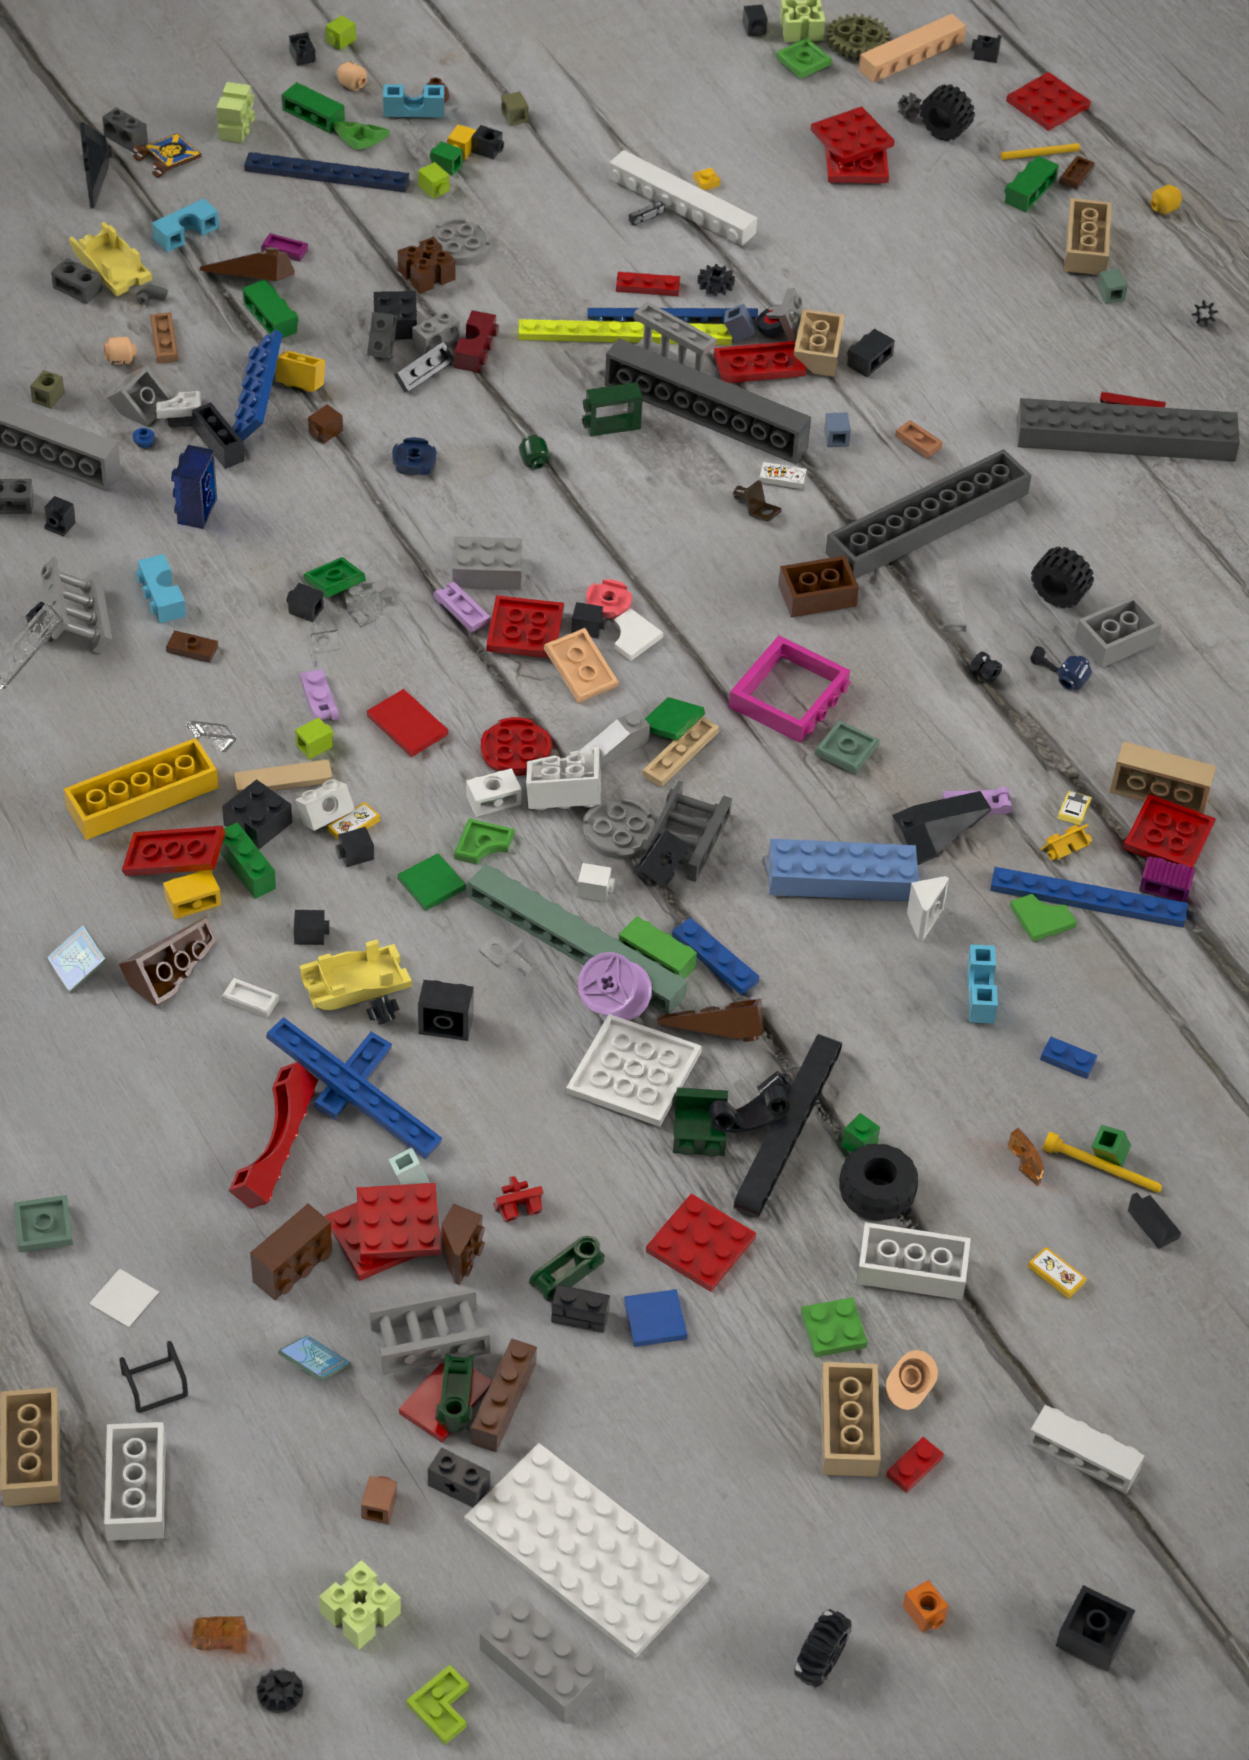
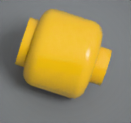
[1150,184,1182,215]

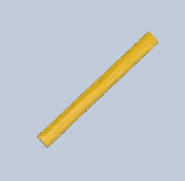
[1000,143,1080,160]

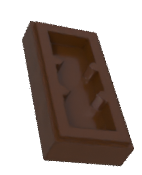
[1059,156,1095,190]
[166,630,218,662]

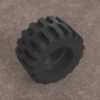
[919,84,975,141]
[1031,546,1094,609]

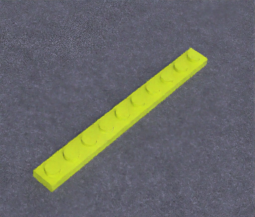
[518,319,732,345]

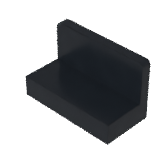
[1128,1192,1181,1249]

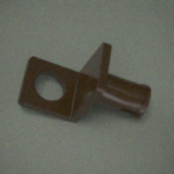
[733,480,782,522]

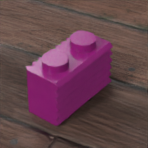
[1139,856,1195,903]

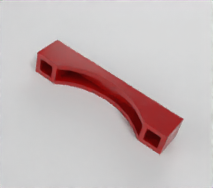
[229,1062,319,1209]

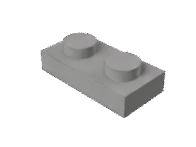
[342,580,392,610]

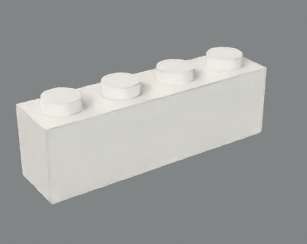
[1027,1405,1145,1494]

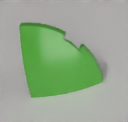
[333,121,390,150]

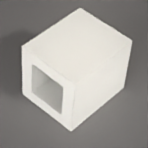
[577,863,615,902]

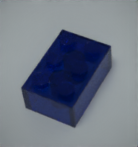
[171,445,217,529]

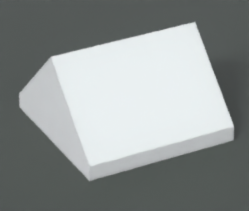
[907,876,949,942]

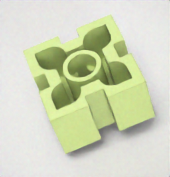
[779,0,825,42]
[217,82,255,143]
[319,1560,401,1650]

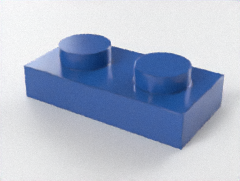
[1040,1036,1098,1079]

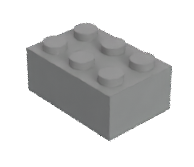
[452,536,522,590]
[1075,595,1162,668]

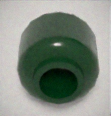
[519,435,550,469]

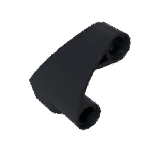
[709,1071,791,1133]

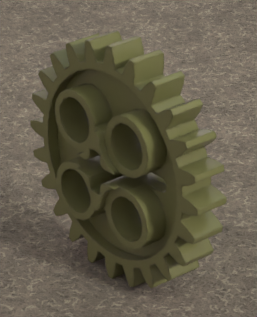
[826,13,890,60]

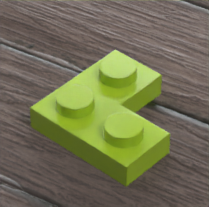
[406,1665,469,1746]

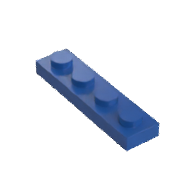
[672,918,759,995]
[314,1031,392,1120]

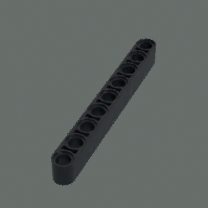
[733,1034,843,1218]

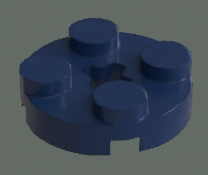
[392,437,437,475]

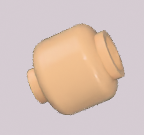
[337,61,367,91]
[104,336,136,365]

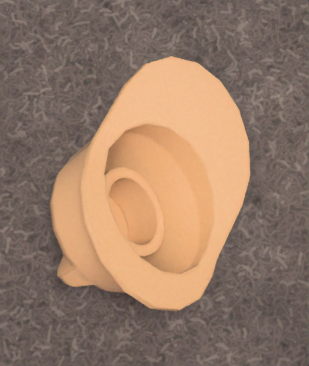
[886,1350,938,1410]

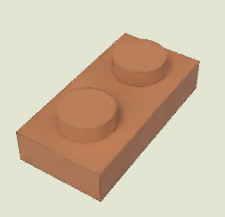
[895,420,943,459]

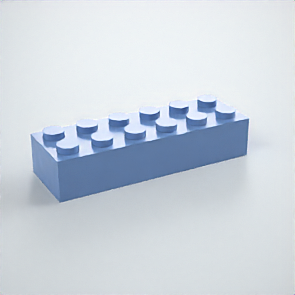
[767,839,919,901]

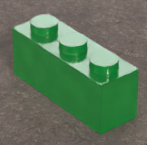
[281,82,345,133]
[1004,155,1059,213]
[242,279,299,339]
[220,822,276,899]

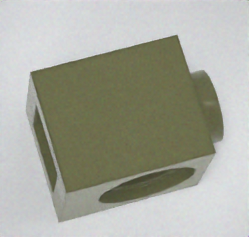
[501,91,529,126]
[30,370,64,409]

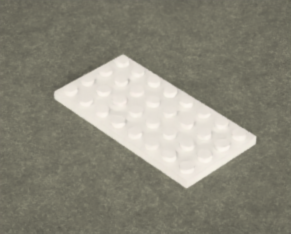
[464,1443,709,1658]

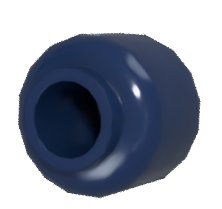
[1057,656,1092,690]

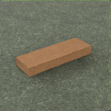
[150,313,179,363]

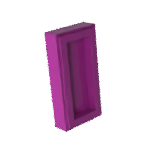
[261,233,308,262]

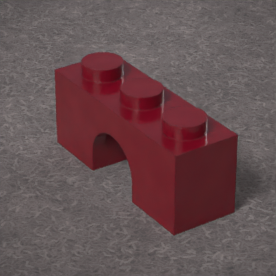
[454,310,499,373]

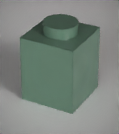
[1097,269,1128,304]

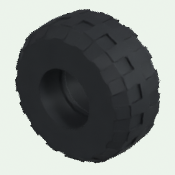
[839,1143,918,1221]

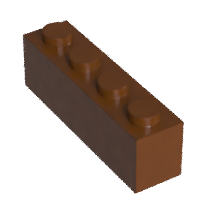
[471,1338,537,1453]

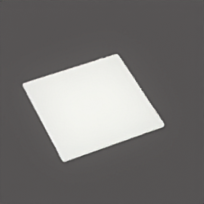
[89,1269,159,1327]

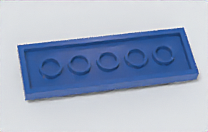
[232,330,283,441]

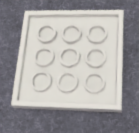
[566,1014,702,1127]

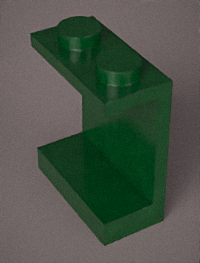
[673,1087,728,1157]

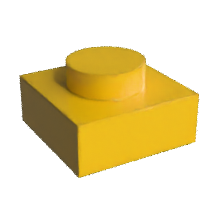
[693,167,720,190]

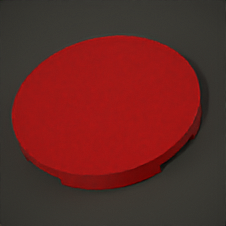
[480,717,552,776]

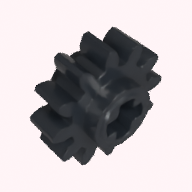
[697,264,735,296]

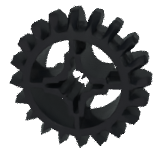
[794,1609,852,1688]

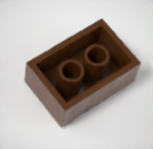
[778,555,859,617]
[250,1204,332,1300]

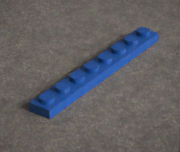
[587,308,758,322]
[990,867,1188,928]
[266,1017,442,1159]

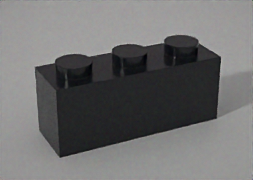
[192,402,245,469]

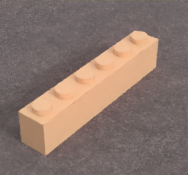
[859,14,967,83]

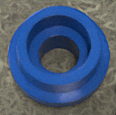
[132,427,155,448]

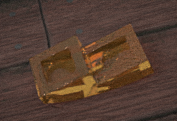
[1007,1128,1044,1186]

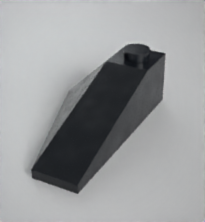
[79,122,112,208]
[892,791,991,865]

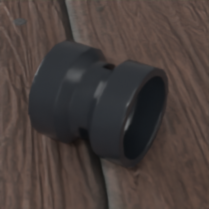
[970,651,1003,683]

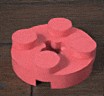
[586,579,632,621]

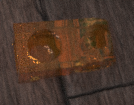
[191,1616,248,1654]

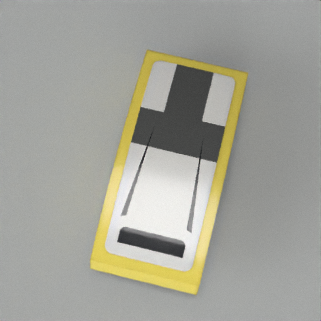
[1057,791,1092,825]

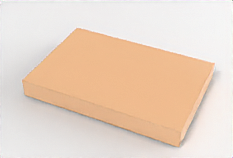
[544,628,619,703]

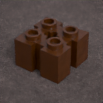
[397,236,456,294]

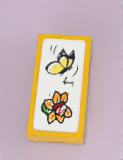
[327,802,380,840]
[1028,1247,1087,1299]

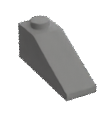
[579,710,650,766]

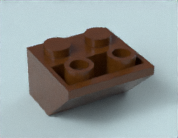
[442,1204,485,1285]

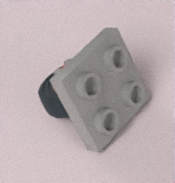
[757,287,804,341]

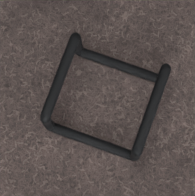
[119,1341,188,1413]

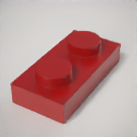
[886,1436,944,1493]

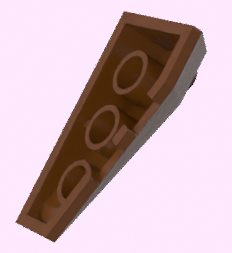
[200,247,295,281]

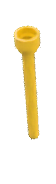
[1042,1131,1162,1193]

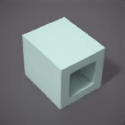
[389,1148,430,1185]

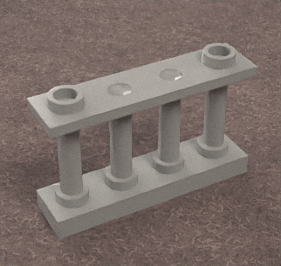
[634,301,716,376]
[41,557,113,654]
[369,1288,490,1375]

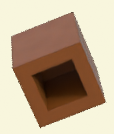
[361,1476,397,1524]

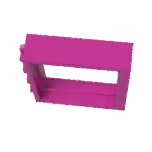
[729,635,851,743]

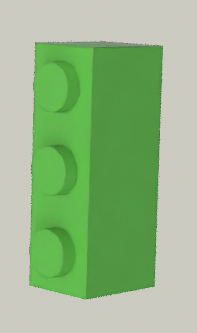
[619,916,697,979]

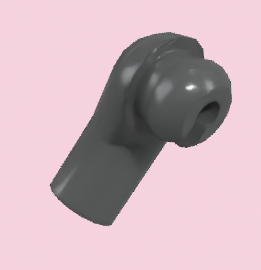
[137,284,168,304]

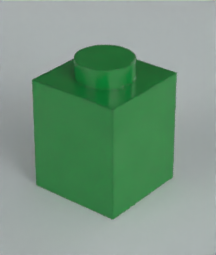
[429,141,462,176]
[841,1113,880,1153]
[1091,1125,1131,1167]

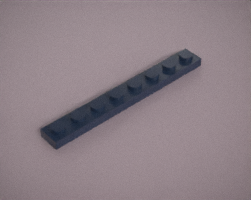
[244,152,410,193]

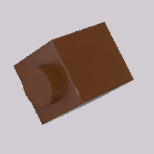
[308,404,343,444]

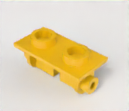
[1040,824,1092,861]

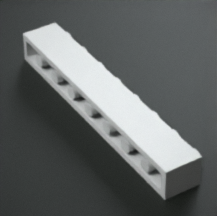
[609,150,757,246]

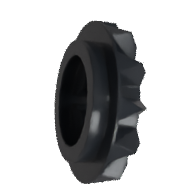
[257,1667,303,1713]

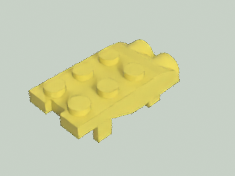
[69,222,152,297]
[300,939,412,1010]

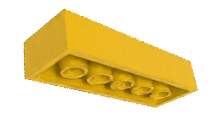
[63,738,219,840]

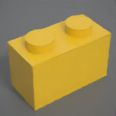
[275,350,326,392]
[163,870,221,920]

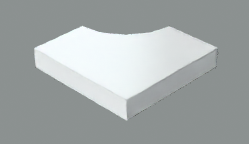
[156,391,201,419]
[614,608,663,661]

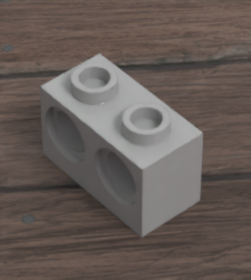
[413,310,460,354]

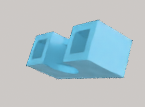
[383,84,444,118]
[152,198,219,252]
[135,554,186,623]
[967,945,998,1024]

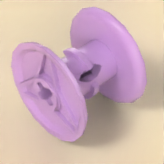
[578,952,652,1021]

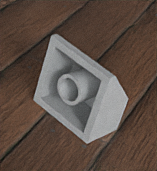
[107,365,173,426]

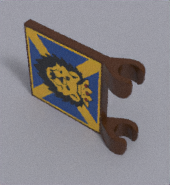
[133,133,201,178]

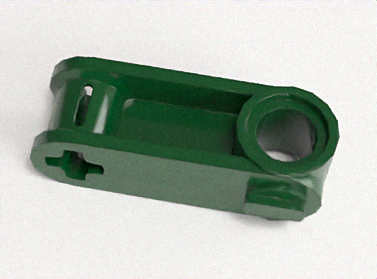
[529,1236,605,1302]
[435,1353,473,1433]

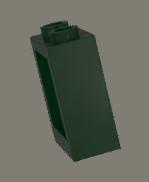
[582,382,643,437]

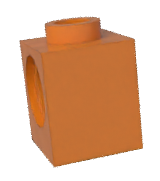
[903,1580,949,1633]

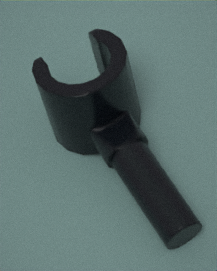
[1030,646,1059,673]

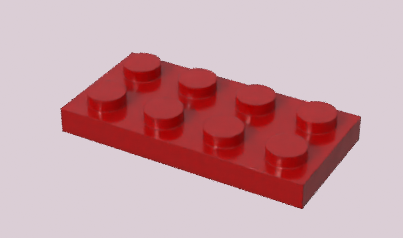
[713,341,806,383]
[122,825,225,876]

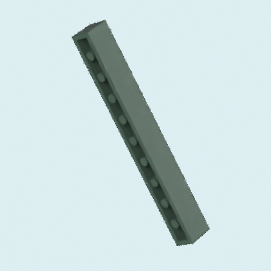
[468,864,687,1014]

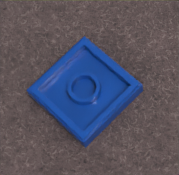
[624,1289,687,1347]

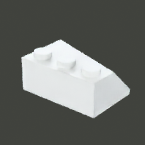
[526,746,601,810]

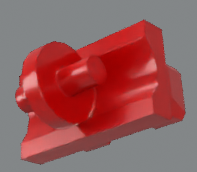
[493,1176,544,1222]

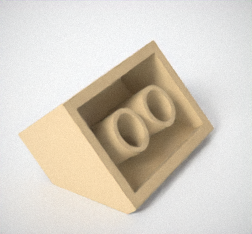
[794,309,845,377]

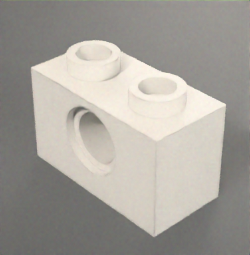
[466,768,521,817]
[295,779,355,831]

